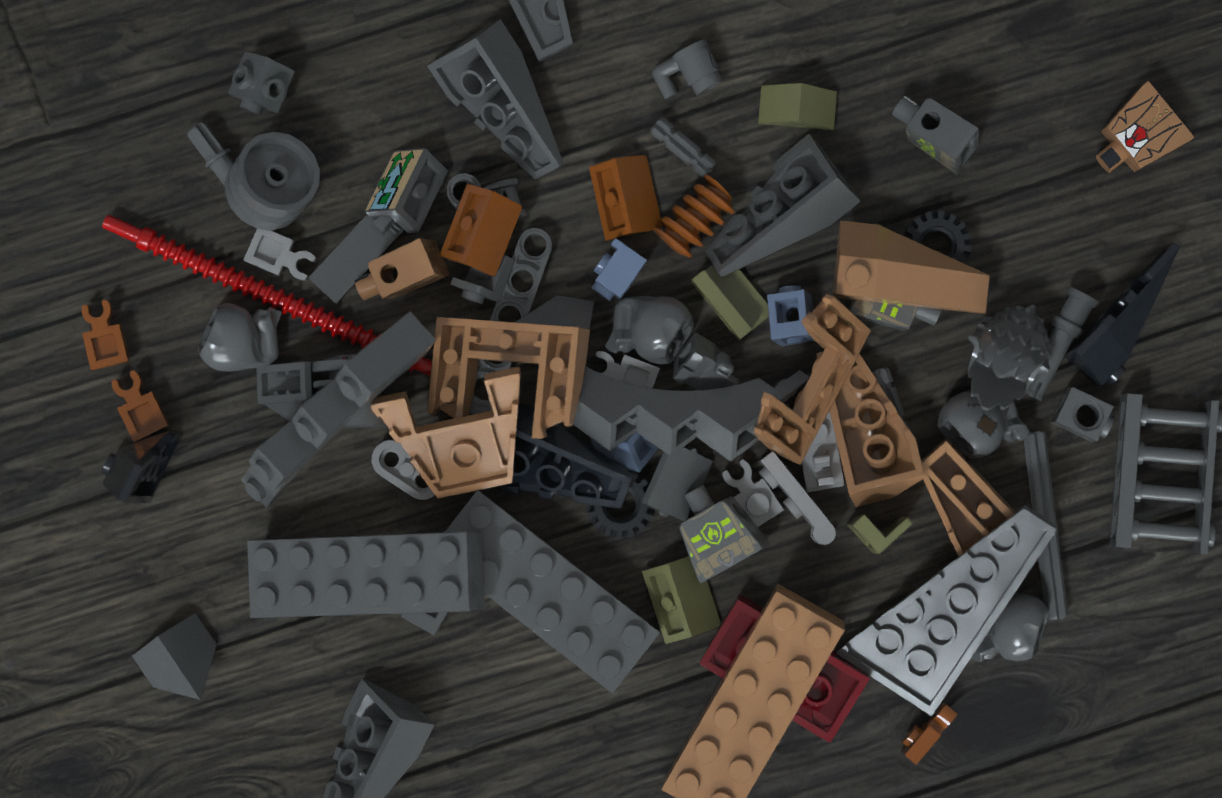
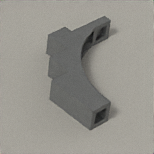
[241,312,436,508]

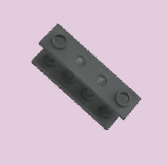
[1109,393,1222,554]

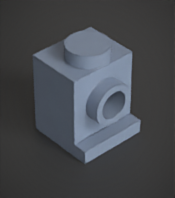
[591,238,647,301]
[767,286,815,346]

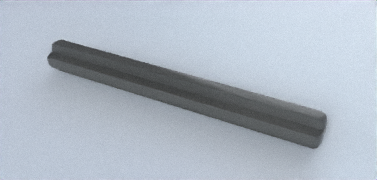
[1023,431,1068,620]

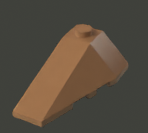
[832,221,990,314]
[816,352,925,507]

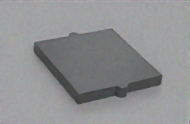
[642,446,713,521]

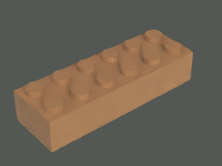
[661,583,845,798]

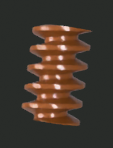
[653,174,736,259]

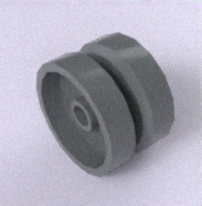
[225,132,320,230]

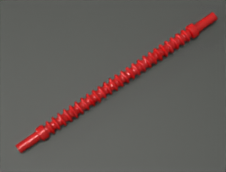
[102,214,432,377]

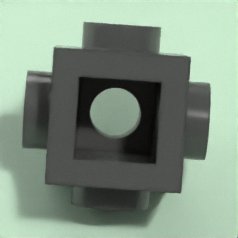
[228,51,295,115]

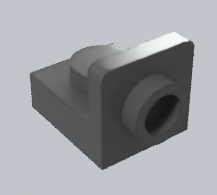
[450,255,515,304]

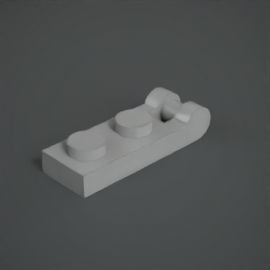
[759,451,836,545]

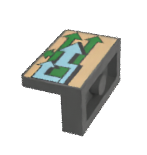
[364,148,448,233]

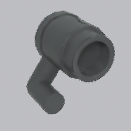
[652,39,723,100]

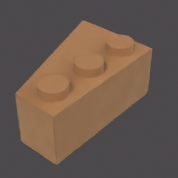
[921,437,1015,556]

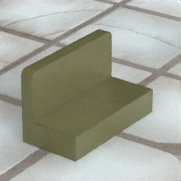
[691,265,769,341]
[846,514,913,554]
[642,556,721,644]

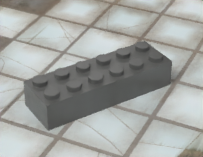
[444,490,660,694]
[247,531,485,618]

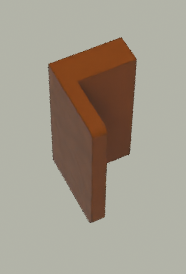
[589,155,662,241]
[440,184,522,276]

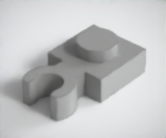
[244,228,317,281]
[595,351,660,388]
[722,460,784,527]

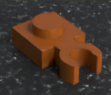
[82,300,130,371]
[111,370,170,443]
[901,703,957,765]

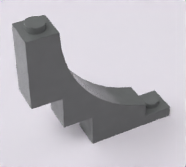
[573,366,810,461]

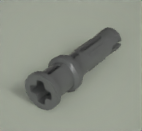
[1025,287,1100,401]

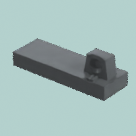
[308,214,405,305]

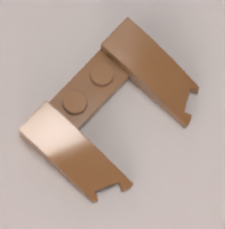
[754,294,871,465]
[427,317,590,439]

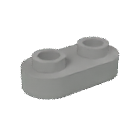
[372,440,435,500]

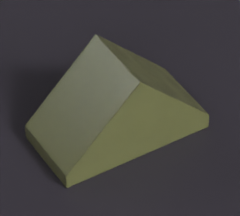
[758,83,837,130]

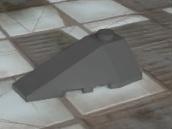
[427,19,564,179]
[705,134,861,277]
[323,679,435,798]

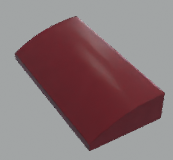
[699,594,870,743]

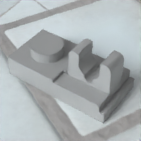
[801,411,844,493]

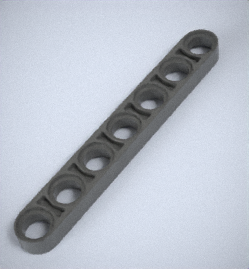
[469,228,552,414]

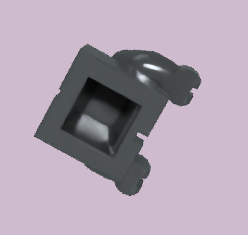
[673,332,739,391]

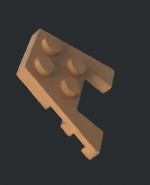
[371,367,521,498]

